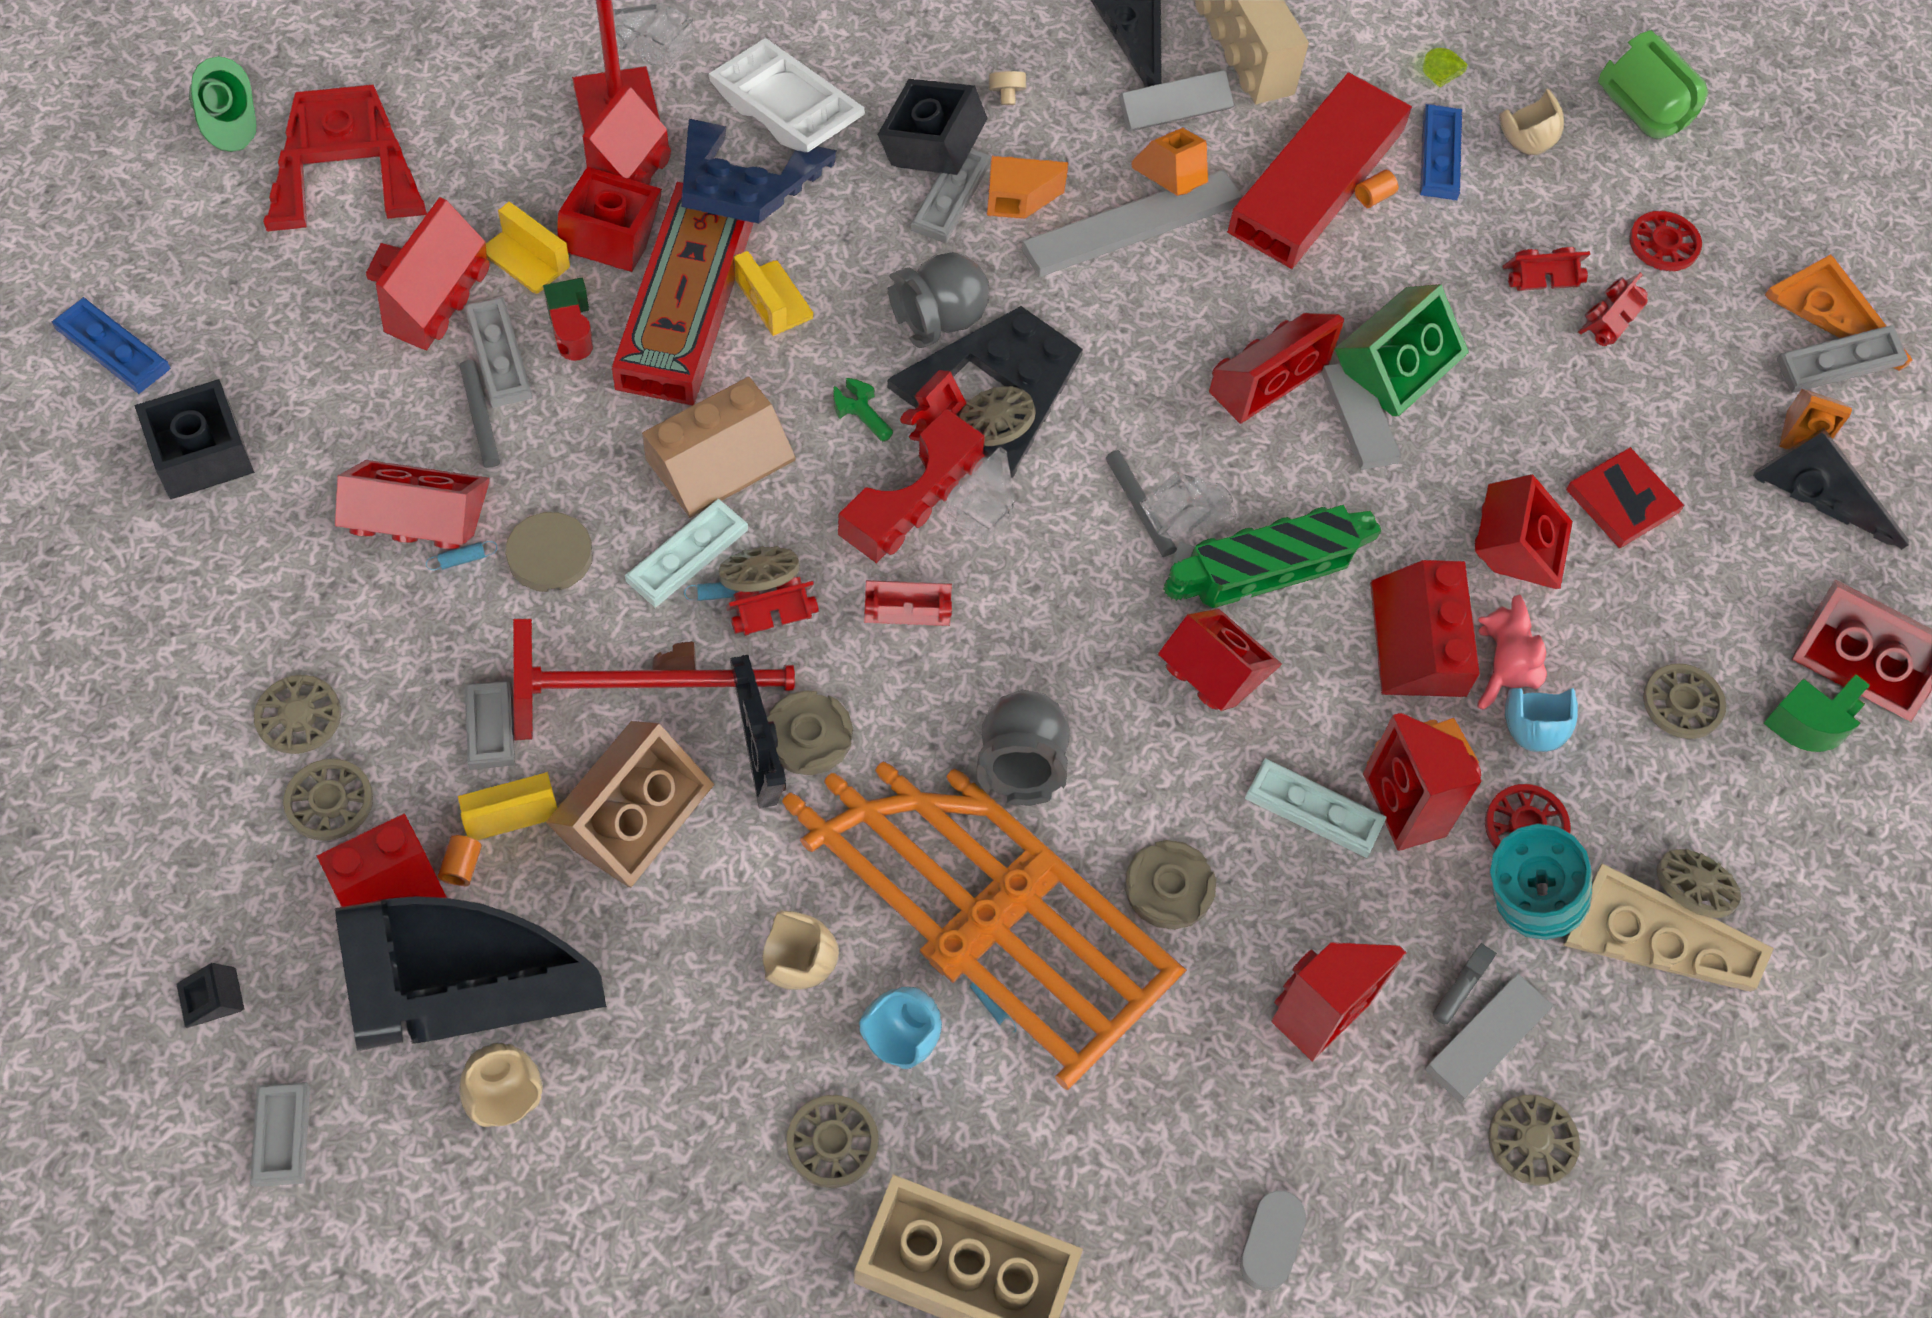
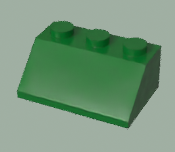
[1334,284,1469,416]

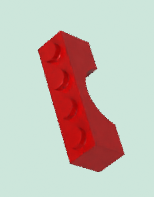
[838,408,985,564]

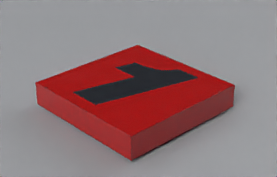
[1566,447,1685,549]

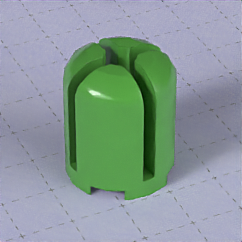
[1598,30,1709,140]

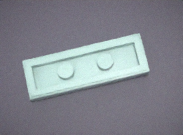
[625,498,748,608]
[1245,758,1387,858]

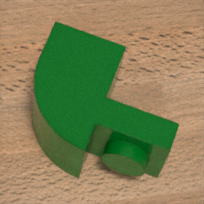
[1763,675,1870,752]

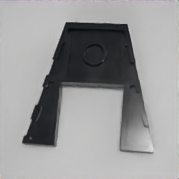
[887,306,1083,478]

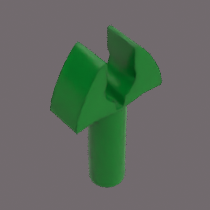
[833,378,893,442]

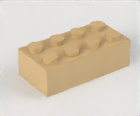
[1195,0,1309,105]
[854,1174,1083,1318]

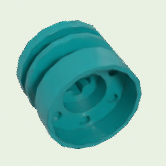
[1490,824,1592,940]

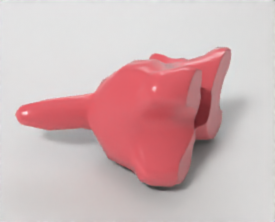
[1477,595,1547,710]

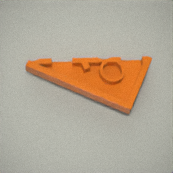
[1765,254,1913,371]

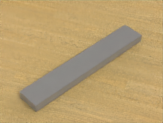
[1022,170,1243,278]

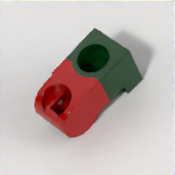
[543,277,593,361]

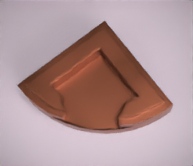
[652,641,696,670]

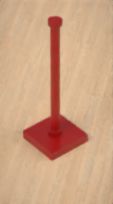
[572,0,660,133]
[513,619,795,741]

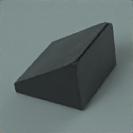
[176,963,245,1028]

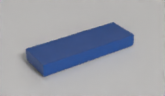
[1420,104,1462,200]
[52,297,171,394]

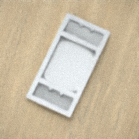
[709,38,865,152]

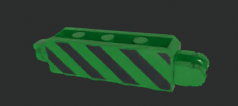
[1163,505,1382,608]

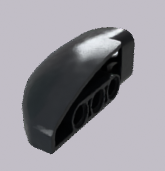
[335,896,606,1051]

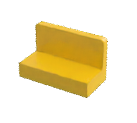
[486,201,570,294]
[734,251,813,336]
[457,772,557,841]

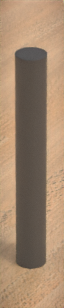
[459,360,500,468]
[1106,450,1177,557]

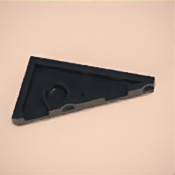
[1091,0,1162,87]
[1753,428,1909,550]
[730,655,786,809]

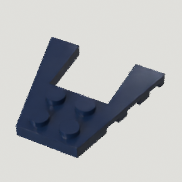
[681,119,837,224]

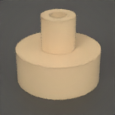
[989,71,1026,105]

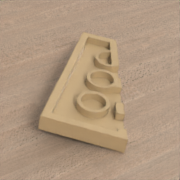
[1563,863,1774,992]

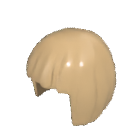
[1499,89,1564,155]
[762,910,839,990]
[459,1043,543,1127]

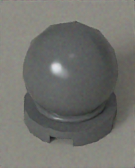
[887,252,990,348]
[977,689,1070,806]

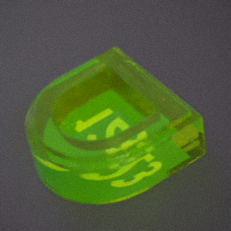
[1422,48,1468,87]

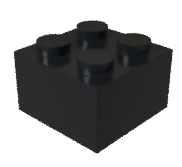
[877,79,988,175]
[134,379,255,500]

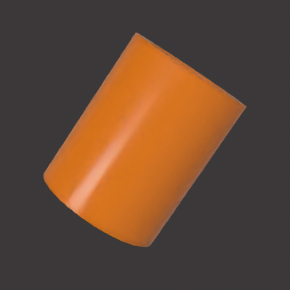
[1355,170,1398,208]
[438,835,482,887]

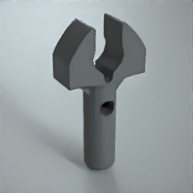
[1433,943,1497,1024]

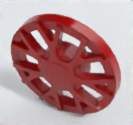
[1629,211,1702,271]
[1485,784,1571,849]

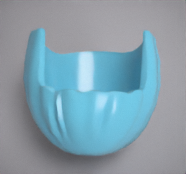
[1505,688,1578,752]
[859,987,942,1069]

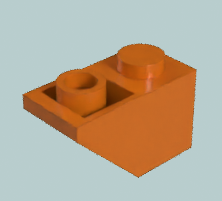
[1131,127,1208,196]
[987,156,1068,219]
[1779,389,1852,450]

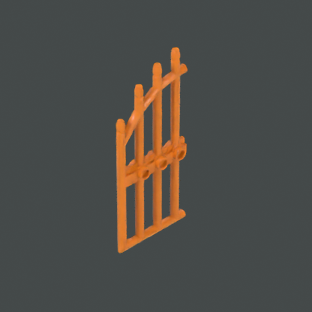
[782,761,1187,1090]

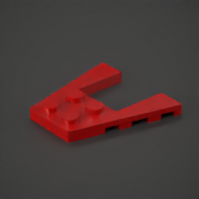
[264,84,427,232]

